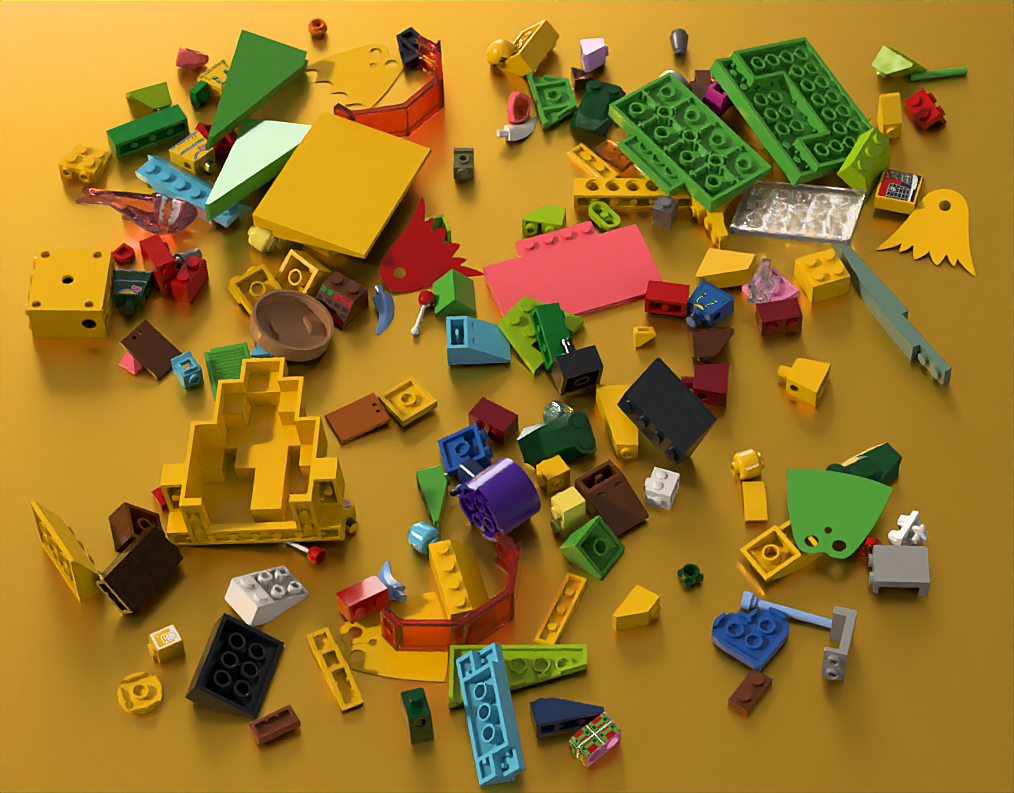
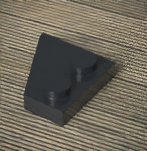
[396,27,434,69]

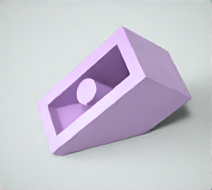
[580,38,609,72]

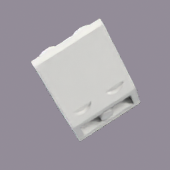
[224,565,310,627]

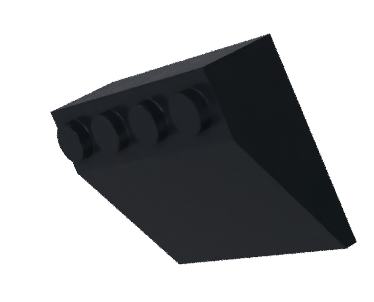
[617,357,717,467]
[185,613,284,719]

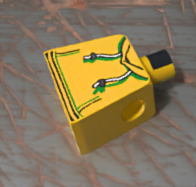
[197,59,231,101]

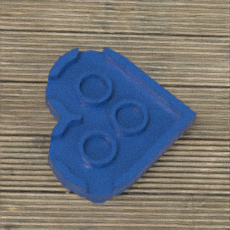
[712,607,789,672]

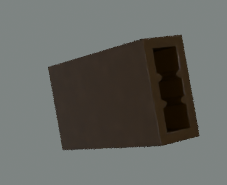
[94,525,183,615]

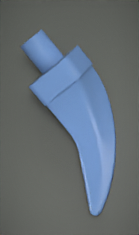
[372,285,394,335]
[378,561,407,602]

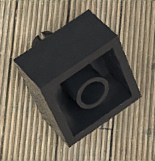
[551,338,604,396]

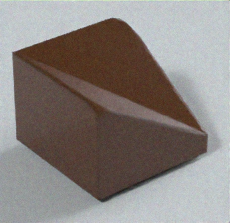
[571,67,594,90]

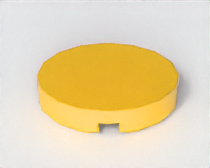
[117,672,164,715]

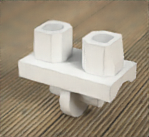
[888,510,928,546]

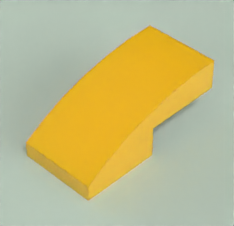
[742,481,768,523]

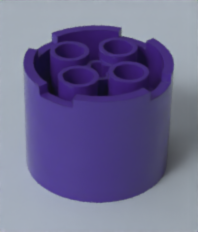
[458,457,541,542]

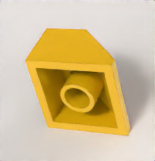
[275,249,332,297]

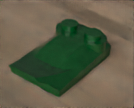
[570,80,626,137]
[517,410,597,470]
[826,442,902,485]

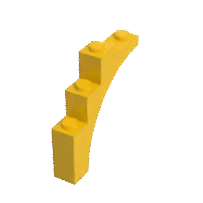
[689,147,774,250]

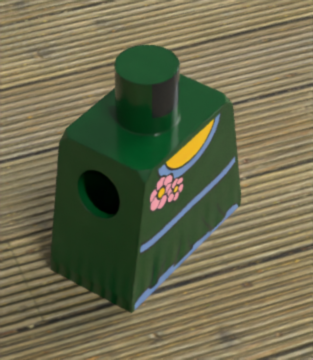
[113,270,154,315]

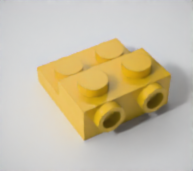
[58,143,113,184]
[228,263,282,316]

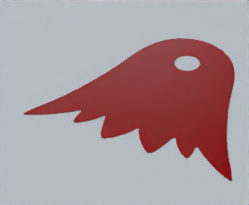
[380,197,484,293]

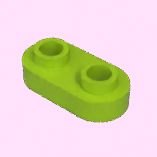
[588,201,621,232]

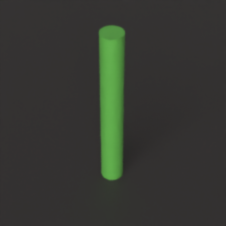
[909,67,967,81]

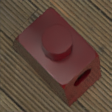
[681,363,729,408]

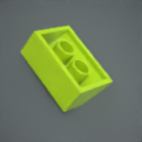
[837,127,891,201]

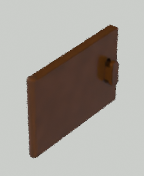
[119,320,182,380]

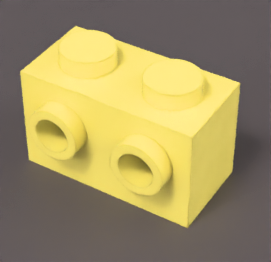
[550,486,586,539]

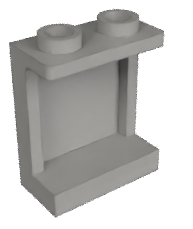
[868,545,930,596]
[821,606,857,681]

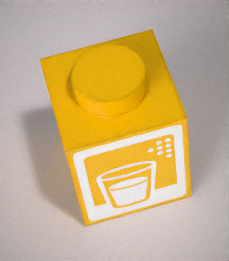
[147,624,185,664]

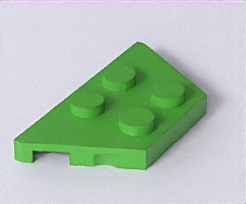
[527,72,577,129]

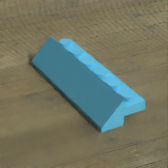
[136,155,253,227]
[456,642,526,786]

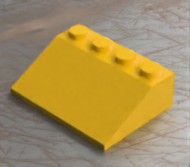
[30,500,102,602]

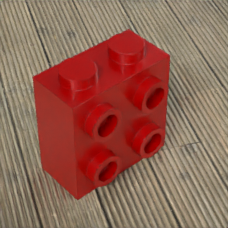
[139,234,178,295]

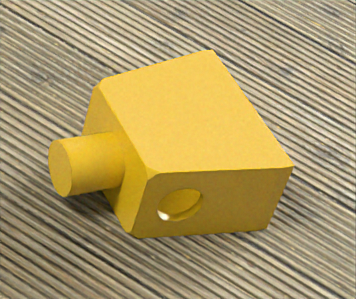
[777,358,831,406]

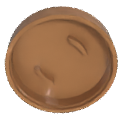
[249,289,334,362]

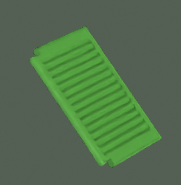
[204,342,250,401]

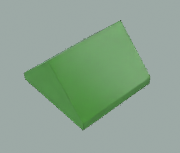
[433,269,476,317]

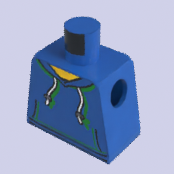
[686,280,735,327]

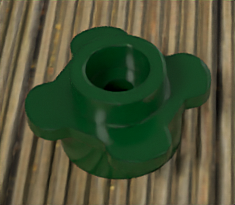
[677,564,704,587]

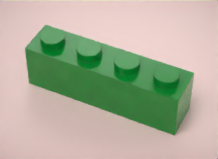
[106,104,189,159]

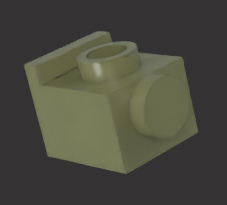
[453,148,474,179]

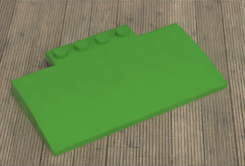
[608,72,772,213]

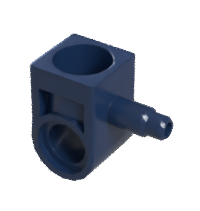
[450,458,484,497]

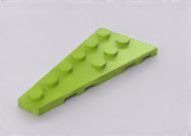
[448,644,587,708]

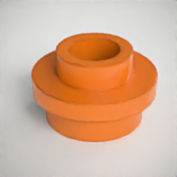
[308,18,327,35]

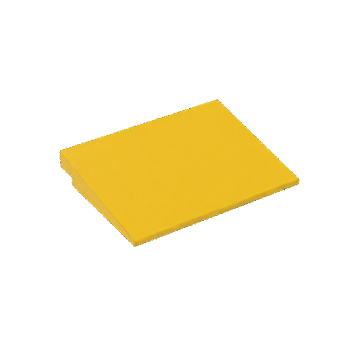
[252,110,431,259]

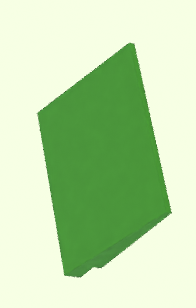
[709,37,873,186]

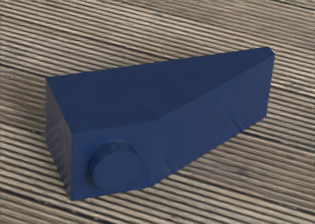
[530,697,604,737]

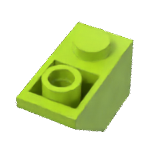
[522,205,566,235]

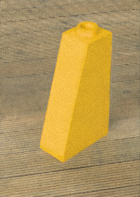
[596,384,638,459]

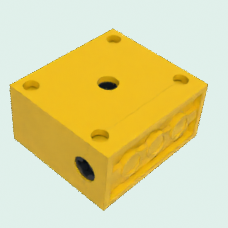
[25,249,116,338]

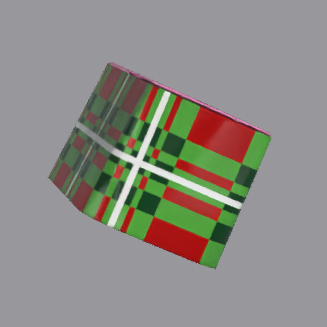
[569,712,621,768]

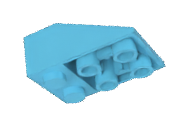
[446,316,511,365]

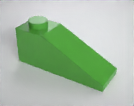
[416,465,450,532]

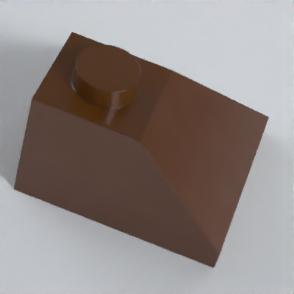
[687,326,734,361]

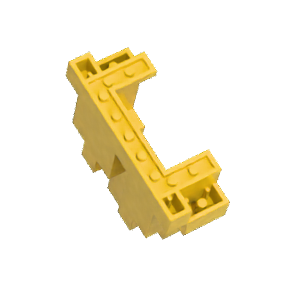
[160,357,347,546]

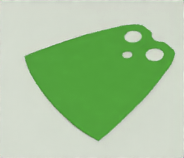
[787,469,893,559]

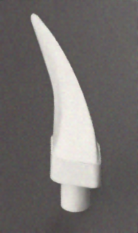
[497,116,537,141]

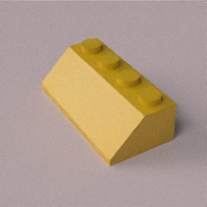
[428,539,495,630]

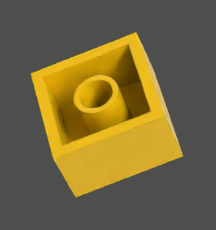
[794,248,851,304]

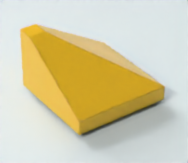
[633,326,656,347]

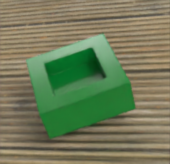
[189,80,209,108]

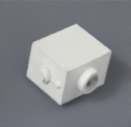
[644,467,680,510]

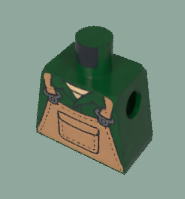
[400,687,434,744]

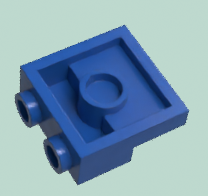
[438,423,494,478]

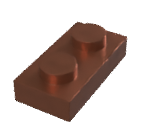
[728,668,773,716]

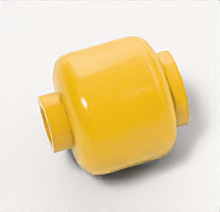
[730,449,764,480]

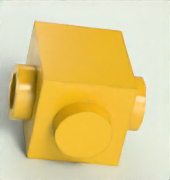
[535,455,570,493]

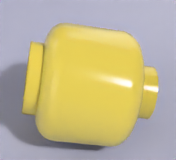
[248,225,278,253]

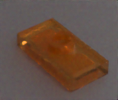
[594,139,634,172]

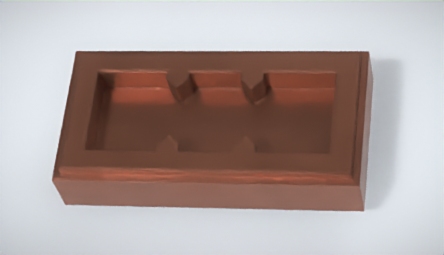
[248,705,301,745]

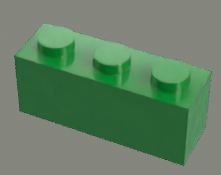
[530,303,571,371]

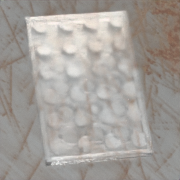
[730,180,867,246]

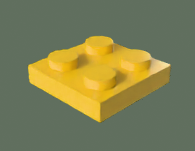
[378,376,438,427]

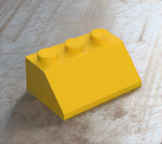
[496,19,560,77]

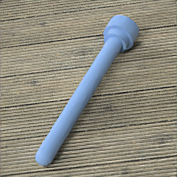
[740,590,832,629]

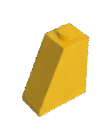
[695,248,759,288]

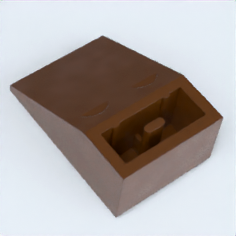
[575,459,649,537]

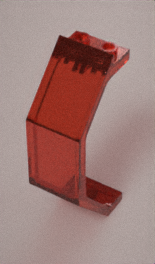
[333,36,445,137]
[380,531,522,652]

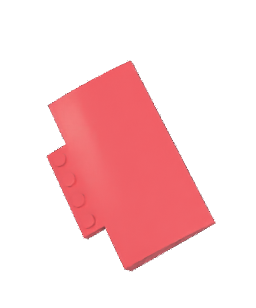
[484,221,663,316]

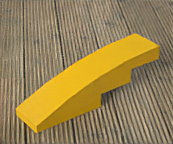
[306,627,364,712]

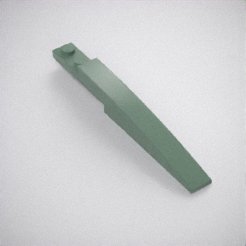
[832,232,952,385]

